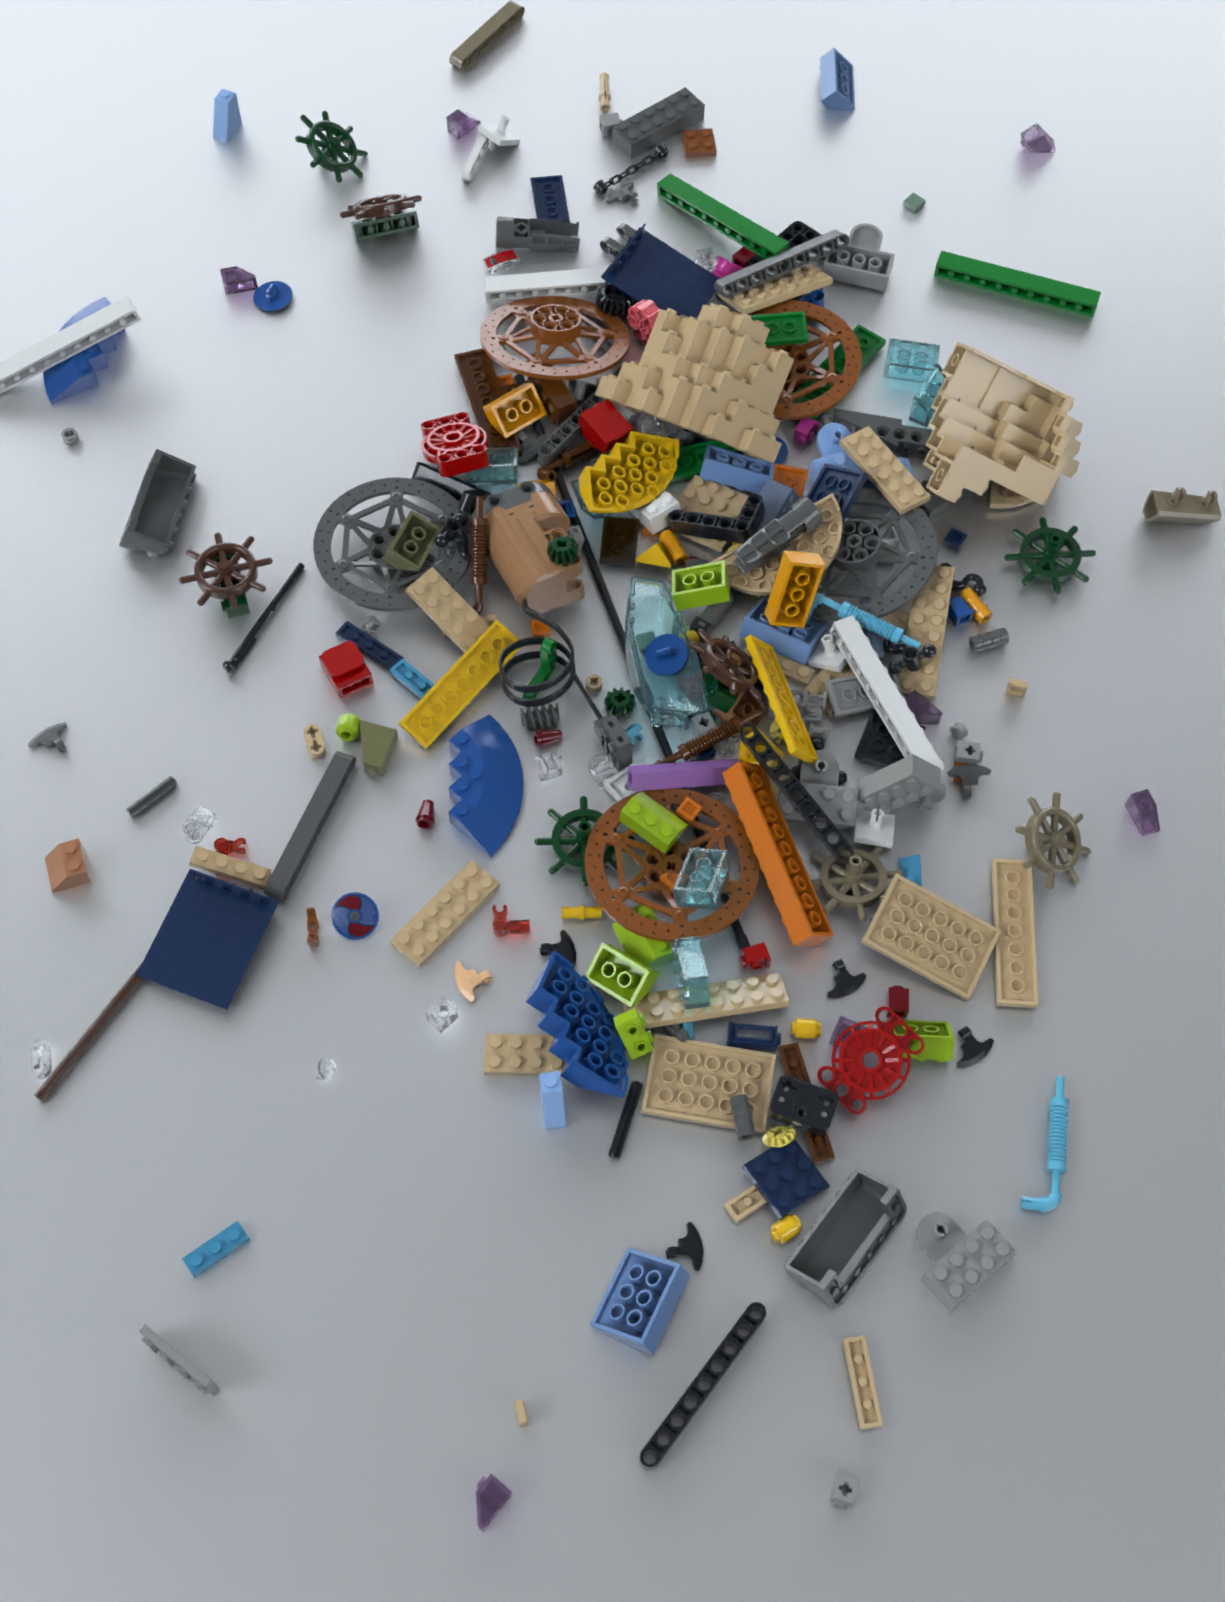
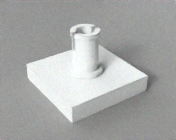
[477,115,521,146]
[568,376,600,401]
[808,634,847,672]
[853,808,895,848]

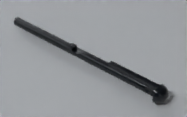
[222,563,305,673]

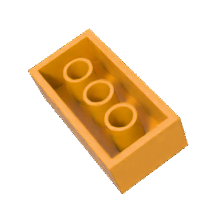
[764,550,825,628]

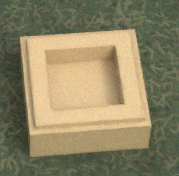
[1005,678,1028,697]
[514,1399,528,1428]

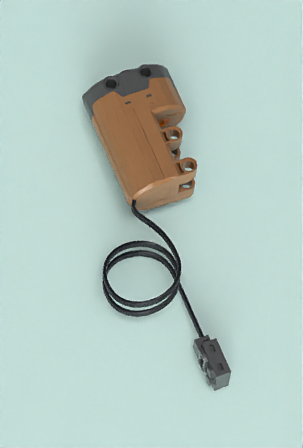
[470,481,632,770]

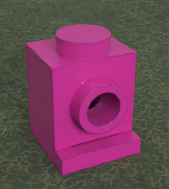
[793,418,819,446]

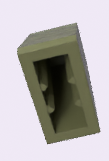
[360,720,398,777]

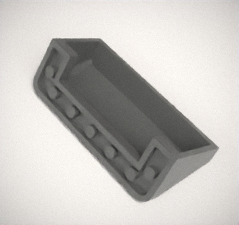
[119,449,197,554]
[783,1168,907,1308]

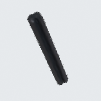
[609,1081,643,1159]

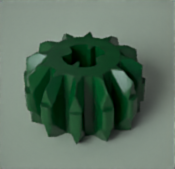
[547,534,579,566]
[604,687,636,719]

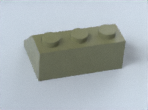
[382,510,442,572]

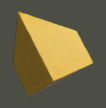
[635,542,673,568]

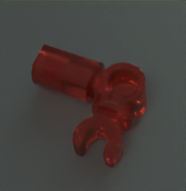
[214,838,246,876]
[492,905,530,937]

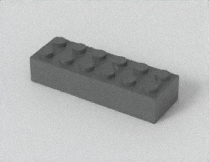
[612,87,705,159]

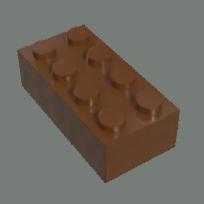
[526,358,576,429]

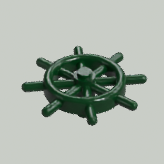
[295,111,368,183]
[1004,517,1096,594]
[534,796,635,887]

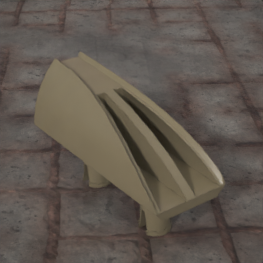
[1142,487,1222,524]

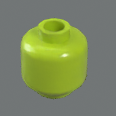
[335,713,361,741]

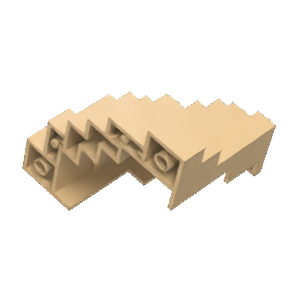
[595,303,794,463]
[923,342,1083,505]

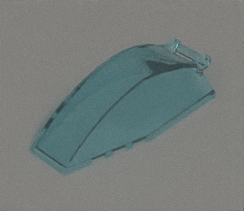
[625,576,710,730]

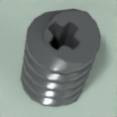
[520,703,560,731]

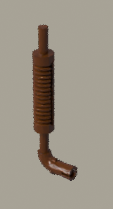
[537,440,601,482]
[471,497,487,616]
[654,709,762,764]

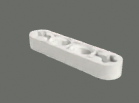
[462,133,489,182]

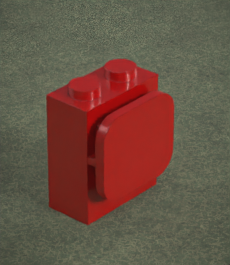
[578,399,633,454]
[319,641,373,699]

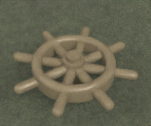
[1015,792,1091,890]
[810,838,903,921]

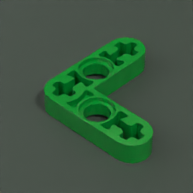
[522,637,557,699]

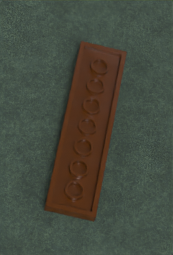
[454,348,522,462]

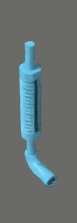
[806,593,922,650]
[1021,1076,1069,1213]

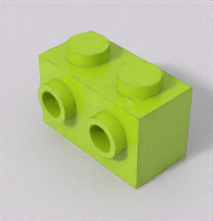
[613,1008,655,1060]

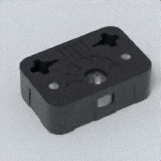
[768,1075,839,1137]

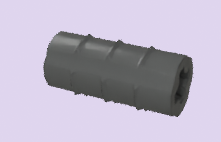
[969,627,1009,653]
[730,1094,756,1141]

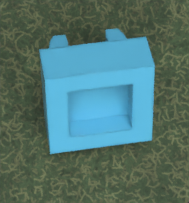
[624,723,644,746]

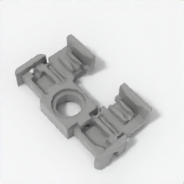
[768,689,827,723]

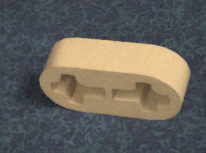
[304,724,326,759]

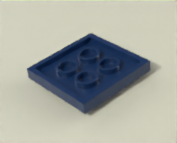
[807,463,868,522]
[742,1139,830,1220]

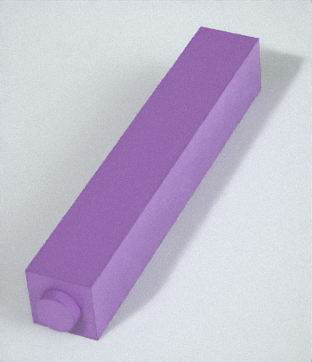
[627,759,739,791]

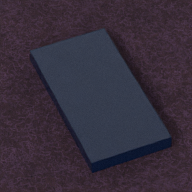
[530,175,570,223]

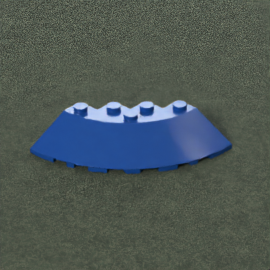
[43,297,126,405]
[448,714,524,857]
[526,950,629,1098]

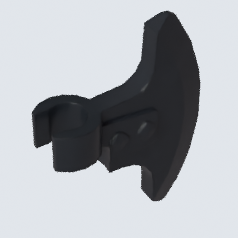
[539,930,576,969]
[827,958,866,998]
[956,1026,994,1067]
[665,1222,704,1271]

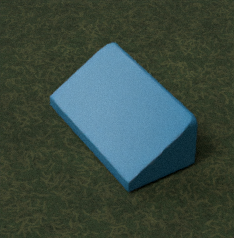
[899,855,922,887]

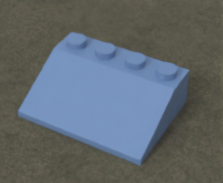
[739,597,828,665]
[590,1248,690,1355]

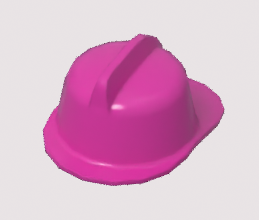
[713,255,744,278]

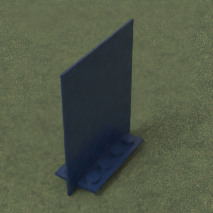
[601,224,720,318]
[136,869,279,1010]

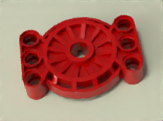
[421,412,489,477]
[817,1006,925,1115]

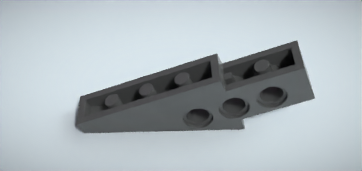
[832,408,933,457]

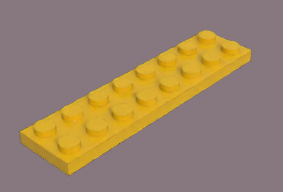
[398,619,520,749]
[745,634,819,765]

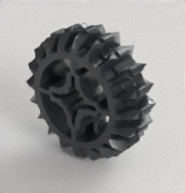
[595,284,638,317]

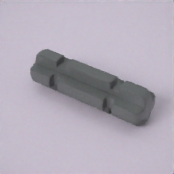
[660,1024,689,1043]

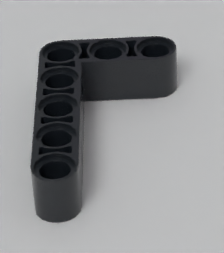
[749,221,826,266]
[411,462,491,514]
[668,494,765,544]

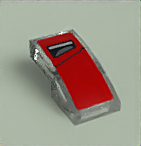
[482,248,521,274]

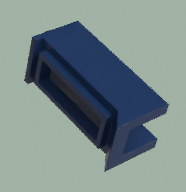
[726,1021,781,1052]

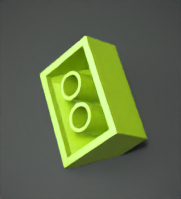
[672,560,730,611]
[618,791,688,854]
[612,905,674,969]
[585,943,659,1007]
[888,1019,955,1062]

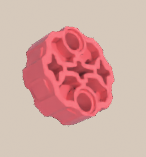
[627,299,660,348]

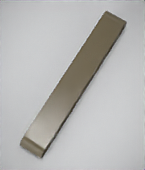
[449,0,525,70]

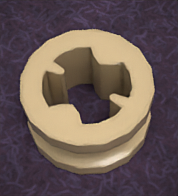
[586,674,602,693]

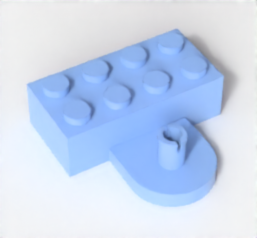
[808,423,872,486]

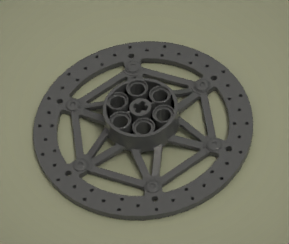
[313,477,473,611]
[812,488,938,621]

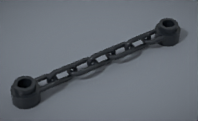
[593,144,669,195]

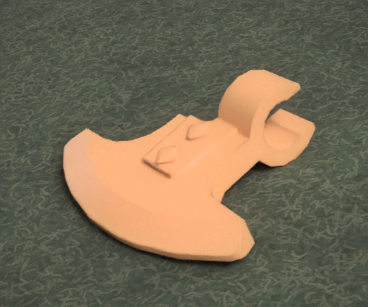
[455,961,493,1002]

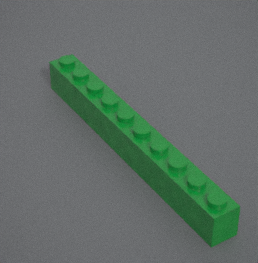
[657,173,789,259]
[934,251,1101,317]

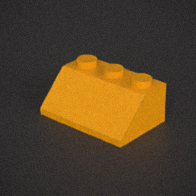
[483,383,547,438]

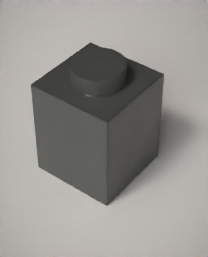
[918,492,946,521]

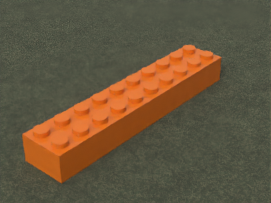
[722,761,834,947]

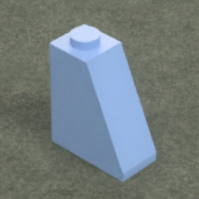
[213,89,242,143]
[539,1071,566,1130]

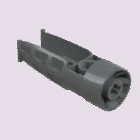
[496,216,580,252]
[733,496,824,575]

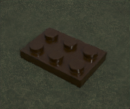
[599,516,639,567]

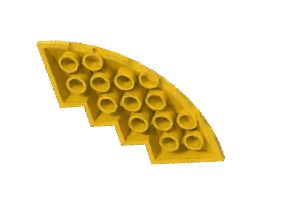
[579,431,680,513]

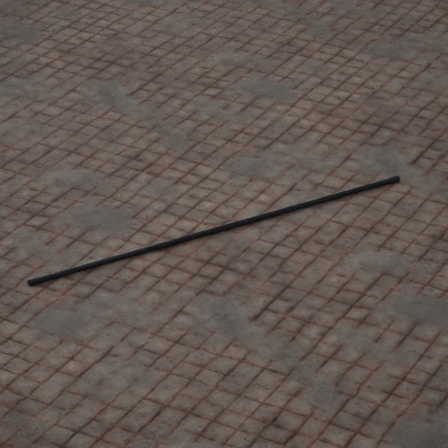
[514,374,750,953]

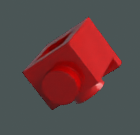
[739,942,771,971]

